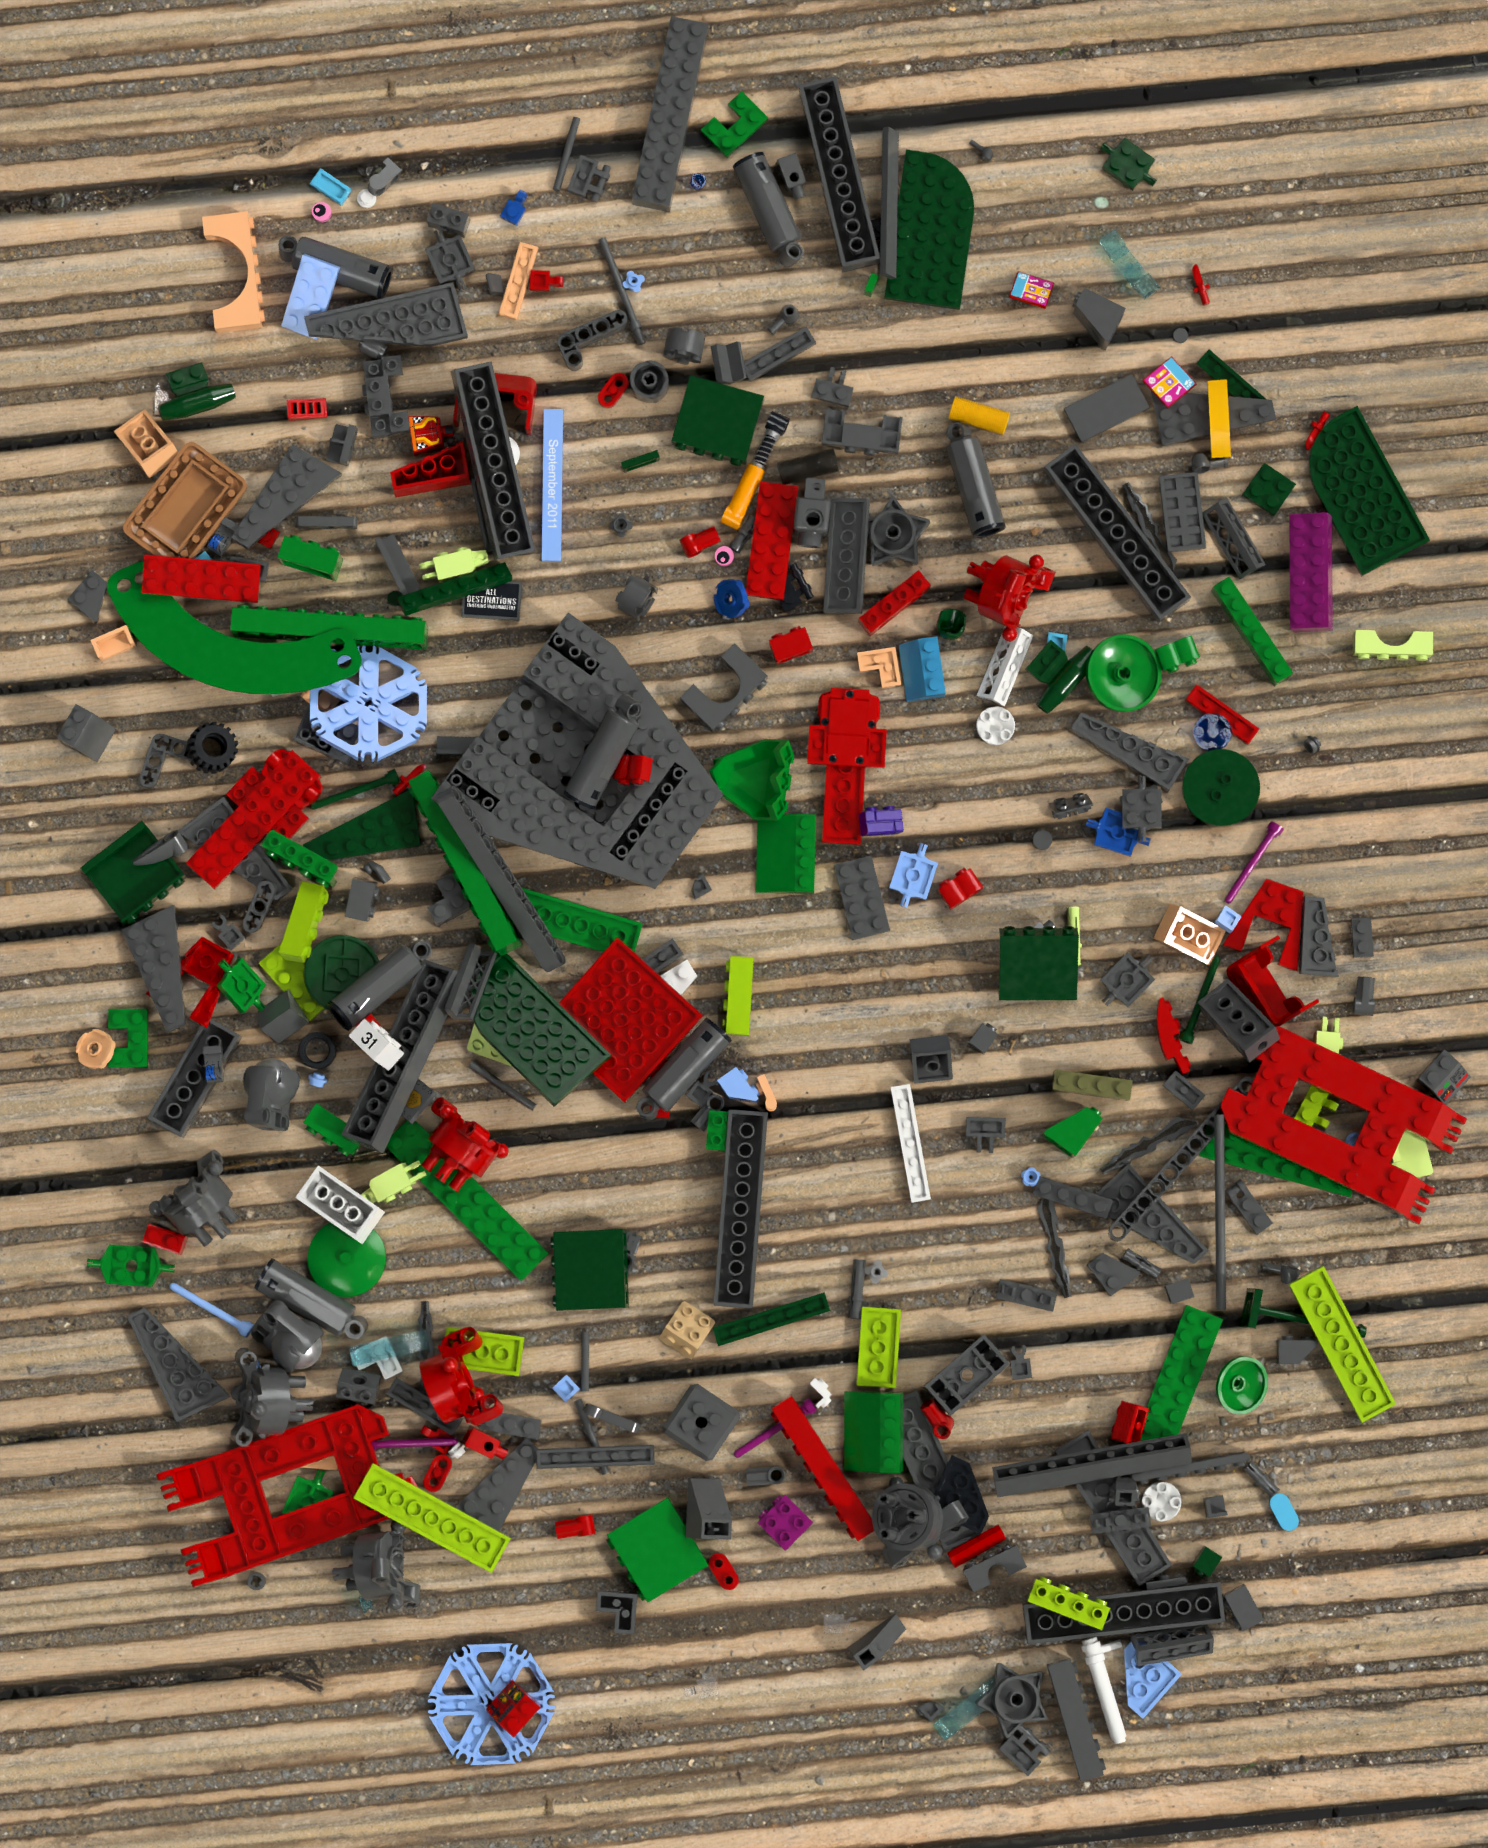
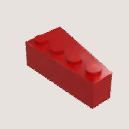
[390,441,471,498]

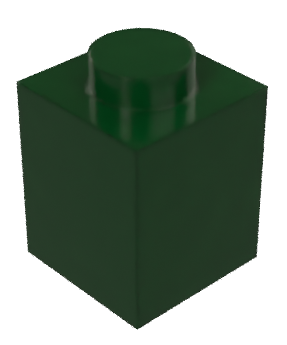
[1191,1546,1222,1578]

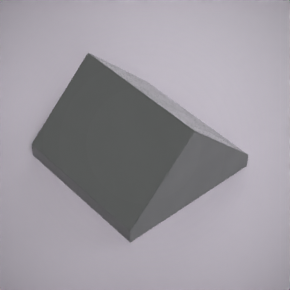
[258,990,309,1044]

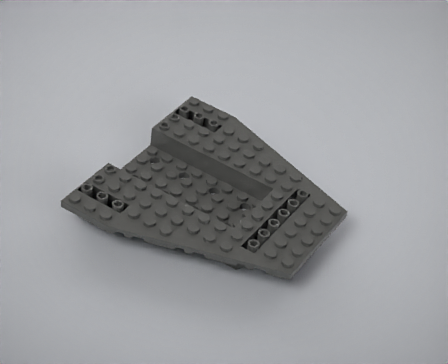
[431,612,724,889]

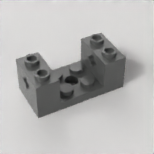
[924,1334,1010,1416]

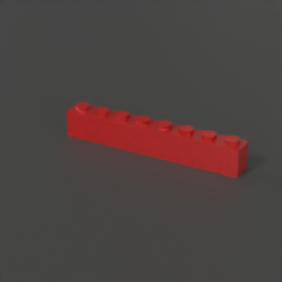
[770,1395,874,1541]

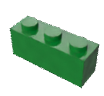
[303,1103,360,1156]

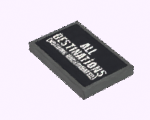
[462,581,522,621]

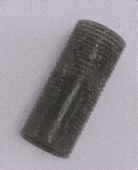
[777,448,839,485]

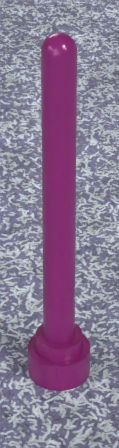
[1225,821,1284,904]
[734,1398,817,1458]
[372,1437,458,1450]

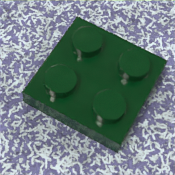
[1242,463,1296,516]

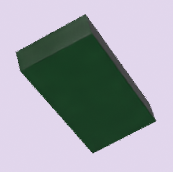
[621,450,660,473]

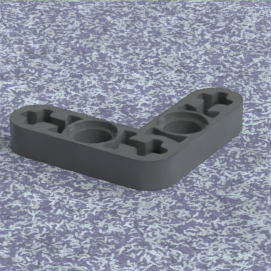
[139,734,206,789]
[583,1403,641,1433]

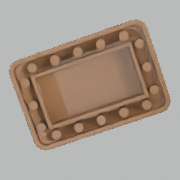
[123,442,247,558]

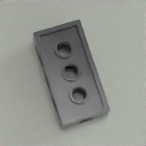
[1198,979,1280,1062]

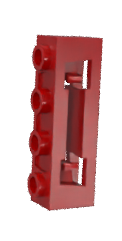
[858,570,931,637]

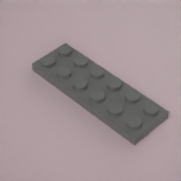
[823,498,870,614]

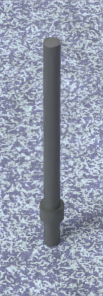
[599,237,646,345]

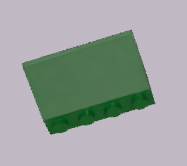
[756,814,816,894]
[844,1391,903,1474]

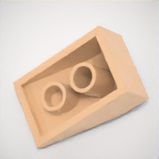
[114,409,178,478]
[1153,904,1226,965]

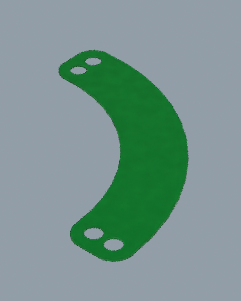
[107,561,362,695]

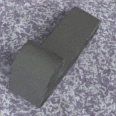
[557,310,628,371]

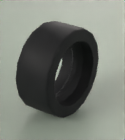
[298,1032,337,1069]

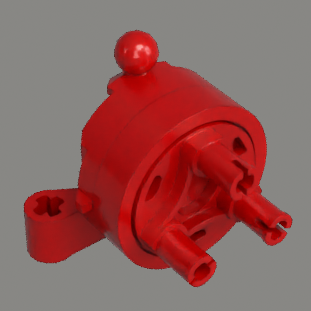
[963,554,1056,642]
[421,1097,509,1192]

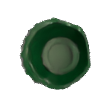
[936,608,966,640]

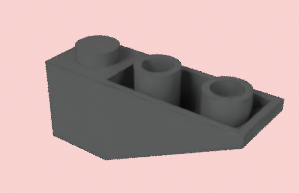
[848,1613,906,1671]

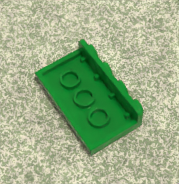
[261,830,338,888]

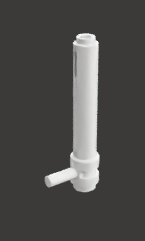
[1081,1637,1126,1744]

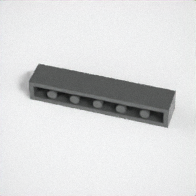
[1047,1658,1106,1782]

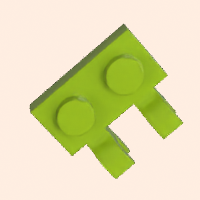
[1294,1085,1339,1130]

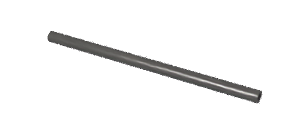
[1214,1114,1226,1310]

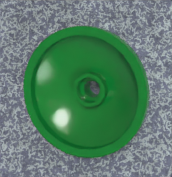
[1216,1356,1268,1415]

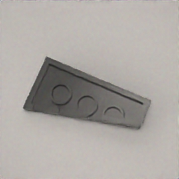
[1299,896,1339,977]

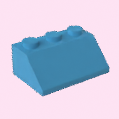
[898,636,946,702]

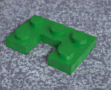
[701,91,768,158]
[108,1009,148,1068]

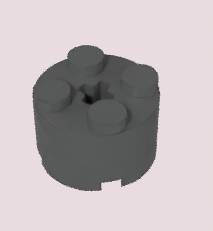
[663,327,705,365]
[630,360,669,403]
[615,575,658,621]

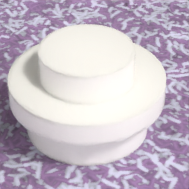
[357,189,376,208]
[448,1442,466,1459]

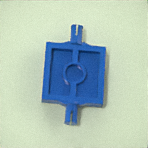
[1086,808,1151,857]

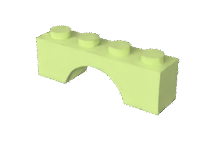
[1353,630,1433,661]

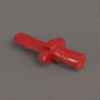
[1192,264,1210,306]
[1305,411,1330,450]
[392,764,427,796]

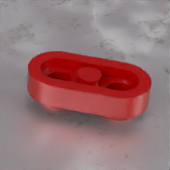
[598,373,629,409]
[423,1454,452,1492]
[709,1553,739,1590]

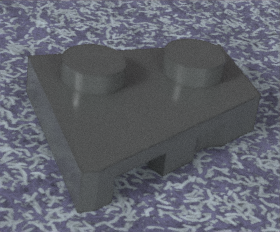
[68,570,108,624]
[1087,1253,1141,1296]

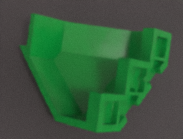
[709,739,794,821]

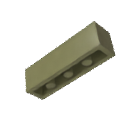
[1051,1070,1133,1101]

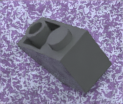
[1277,1336,1318,1364]

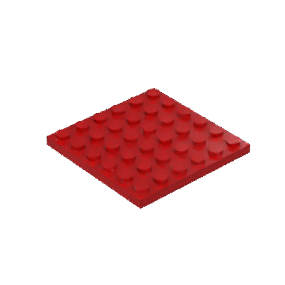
[559,937,704,1103]

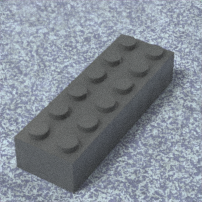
[147,1019,242,1138]

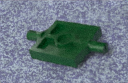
[1100,138,1157,191]

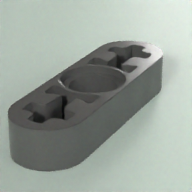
[243,880,277,933]

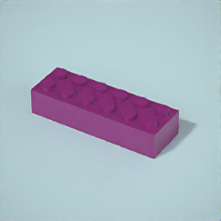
[1289,512,1333,633]

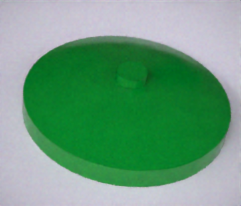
[1085,634,1162,712]
[308,1222,386,1297]

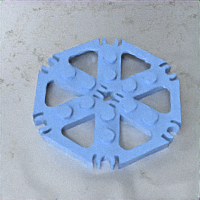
[310,646,427,762]
[428,1643,555,1765]

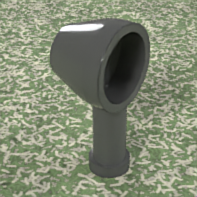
[767,304,799,335]
[1192,453,1228,474]
[1263,1261,1300,1284]

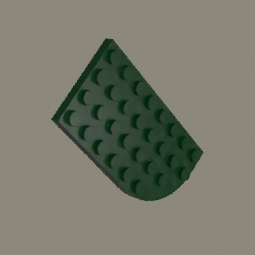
[884,149,974,310]
[1309,406,1430,577]
[471,953,611,1107]

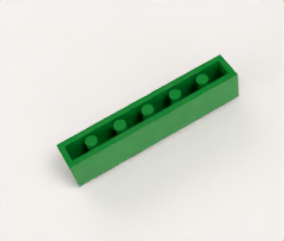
[1211,577,1293,687]

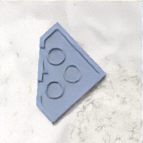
[1124,1634,1182,1719]

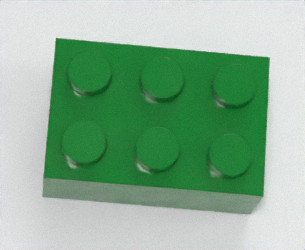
[277,535,343,581]

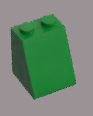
[1041,1107,1103,1158]

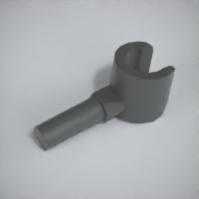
[969,140,993,161]

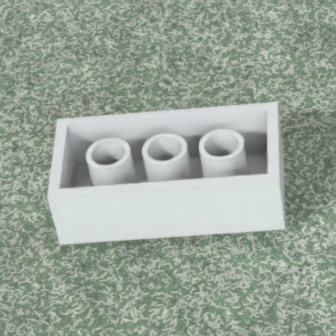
[295,1166,385,1244]

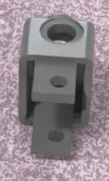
[793,478,831,548]

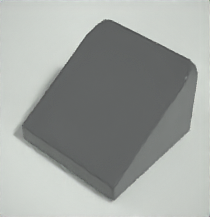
[485,273,505,296]

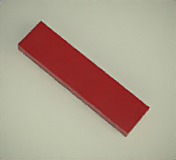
[1185,684,1259,745]

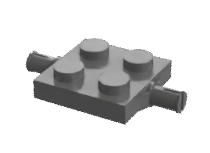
[425,229,476,291]
[1122,776,1162,842]
[1100,952,1155,1008]

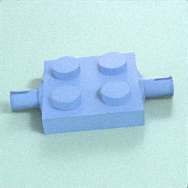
[889,843,938,908]

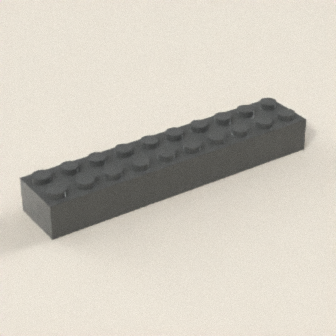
[632,16,709,212]
[799,76,880,273]
[450,361,535,560]
[1043,444,1191,624]
[342,960,458,1153]
[714,1109,768,1309]
[1022,1581,1225,1644]

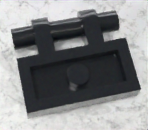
[779,563,814,612]

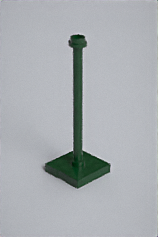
[1240,1288,1367,1338]

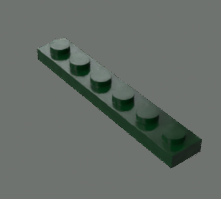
[397,562,512,616]
[713,1292,830,1346]

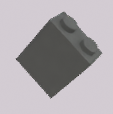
[1072,288,1126,351]
[56,704,116,762]

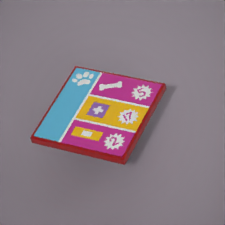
[1009,271,1054,309]
[1142,356,1197,408]

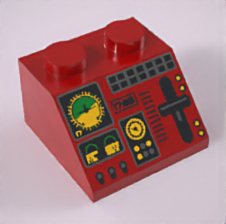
[486,1679,541,1737]

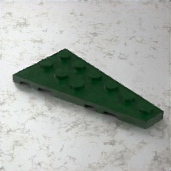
[303,790,421,861]

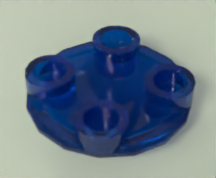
[1193,713,1232,751]

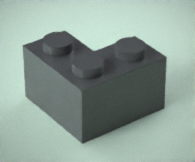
[427,873,471,927]
[596,1590,638,1634]

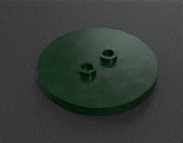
[1182,749,1260,827]
[303,935,379,1010]

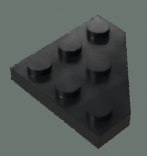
[934,1455,989,1534]

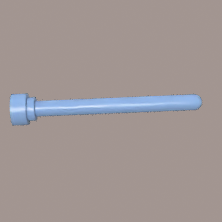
[169,1283,254,1338]

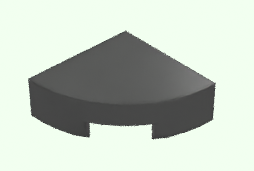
[693,873,712,900]
[916,1702,944,1722]

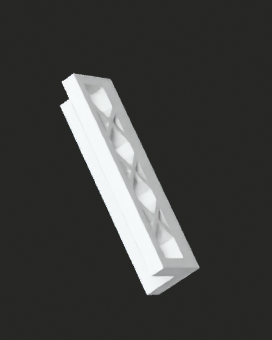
[977,626,1033,706]

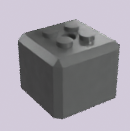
[663,1384,740,1461]

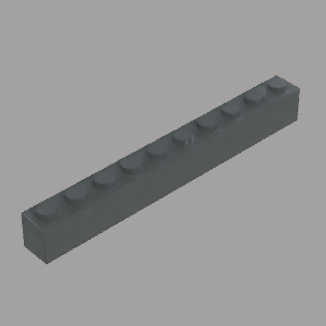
[992,1433,1192,1498]

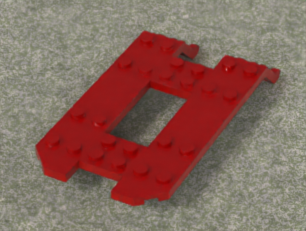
[1220,1026,1467,1225]
[156,1404,405,1588]

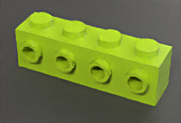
[279,881,329,964]
[722,956,754,1037]
[1026,1576,1110,1630]

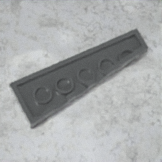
[1070,713,1189,792]

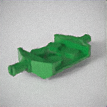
[87,1244,175,1287]

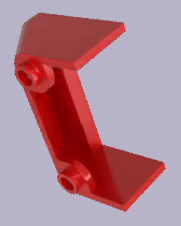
[453,373,537,436]
[1227,936,1319,1027]

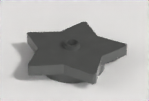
[867,496,930,566]
[975,1663,1048,1738]

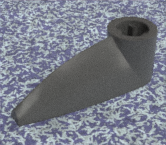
[132,830,189,865]

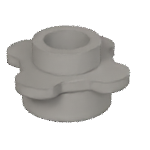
[865,1260,888,1284]

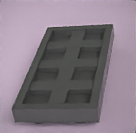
[1159,472,1206,553]
[834,856,890,940]

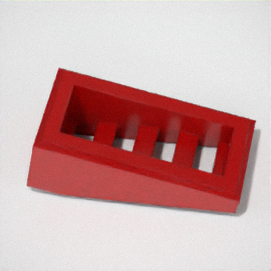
[286,398,328,421]

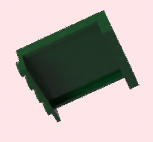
[671,375,764,466]
[80,820,186,924]
[998,926,1079,1000]
[551,1229,629,1311]

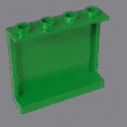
[606,1497,709,1603]

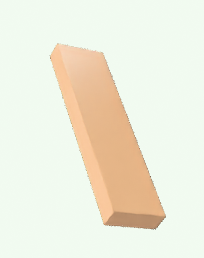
[499,242,539,320]

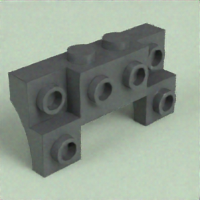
[362,355,410,439]
[822,408,903,456]

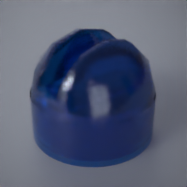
[690,173,706,190]

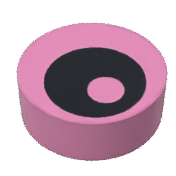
[312,202,332,223]
[715,546,734,567]

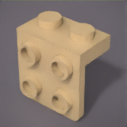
[659,1301,715,1360]

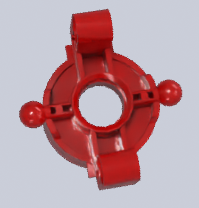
[419,1327,503,1425]

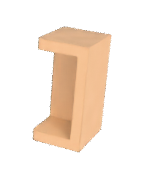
[91,625,137,661]

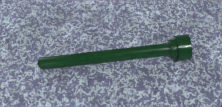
[310,769,400,810]
[1178,955,1221,1045]

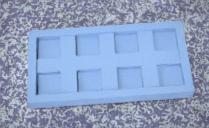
[281,254,340,340]

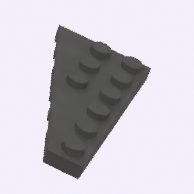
[455,1438,538,1531]

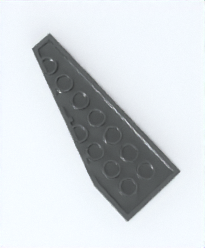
[304,282,468,347]

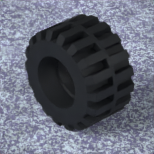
[186,722,238,774]

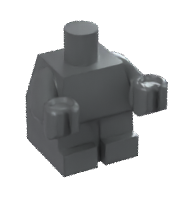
[1108,1476,1139,1506]

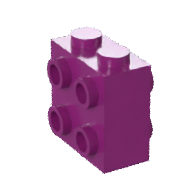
[757,1495,813,1551]

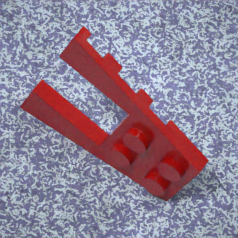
[1222,879,1303,971]
[146,937,234,1028]

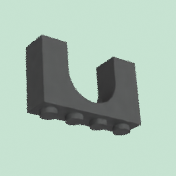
[680,643,768,732]

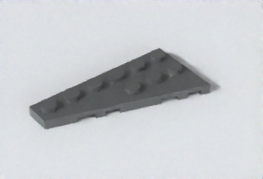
[1151,391,1276,446]
[231,444,342,550]
[178,797,293,901]
[122,905,186,1033]
[1096,1164,1209,1264]
[127,1307,231,1422]

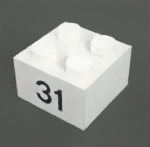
[349,1019,404,1071]

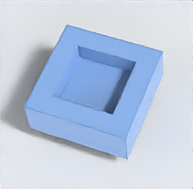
[1214,905,1241,933]
[553,1375,580,1402]

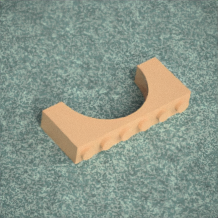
[202,211,265,333]

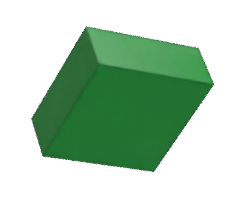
[864,273,879,297]

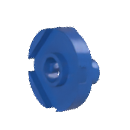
[714,579,750,618]

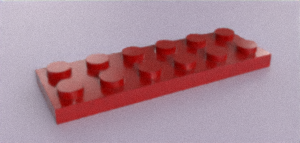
[746,481,798,601]
[142,554,261,603]

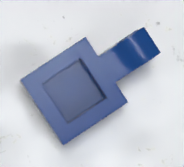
[500,189,528,226]

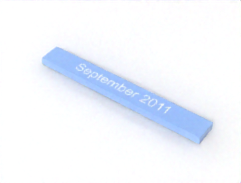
[542,409,563,562]

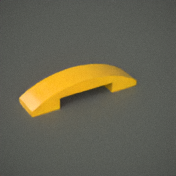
[1208,380,1231,458]

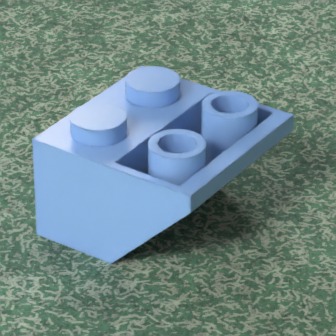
[717,1067,760,1104]

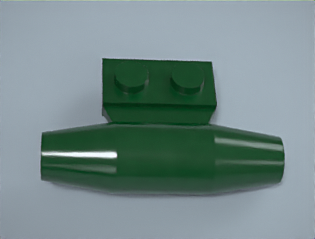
[158,362,236,421]
[1025,640,1092,714]

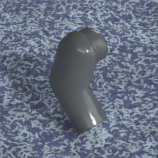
[363,861,391,884]

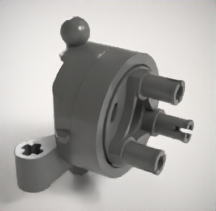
[149,1150,239,1247]
[230,1348,313,1447]
[872,1477,969,1569]
[332,1520,421,1610]

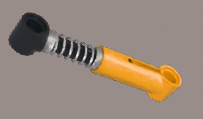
[720,411,790,530]

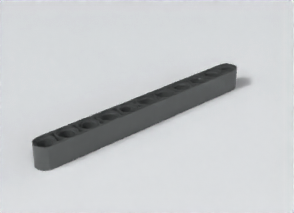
[436,786,566,972]
[1108,1077,1253,1242]

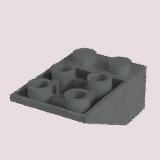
[293,705,358,766]
[686,1478,732,1540]

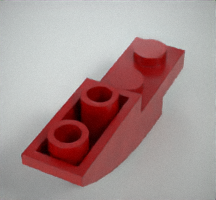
[1156,997,1191,1075]

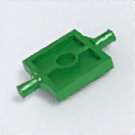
[216,958,266,1013]
[282,1470,334,1514]

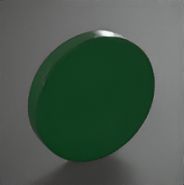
[388,591,402,606]

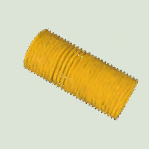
[948,396,1010,436]

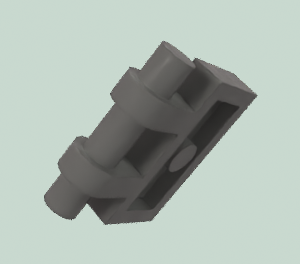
[567,155,611,203]
[999,1725,1050,1776]

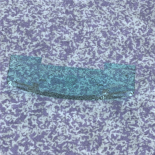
[1099,229,1160,299]
[349,1330,430,1366]
[933,1675,994,1740]

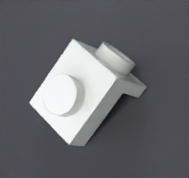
[810,1378,832,1408]

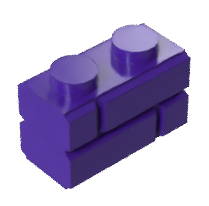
[859,806,904,836]

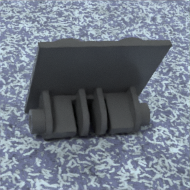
[1049,793,1094,820]

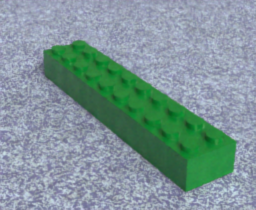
[230,605,429,650]
[408,770,523,956]

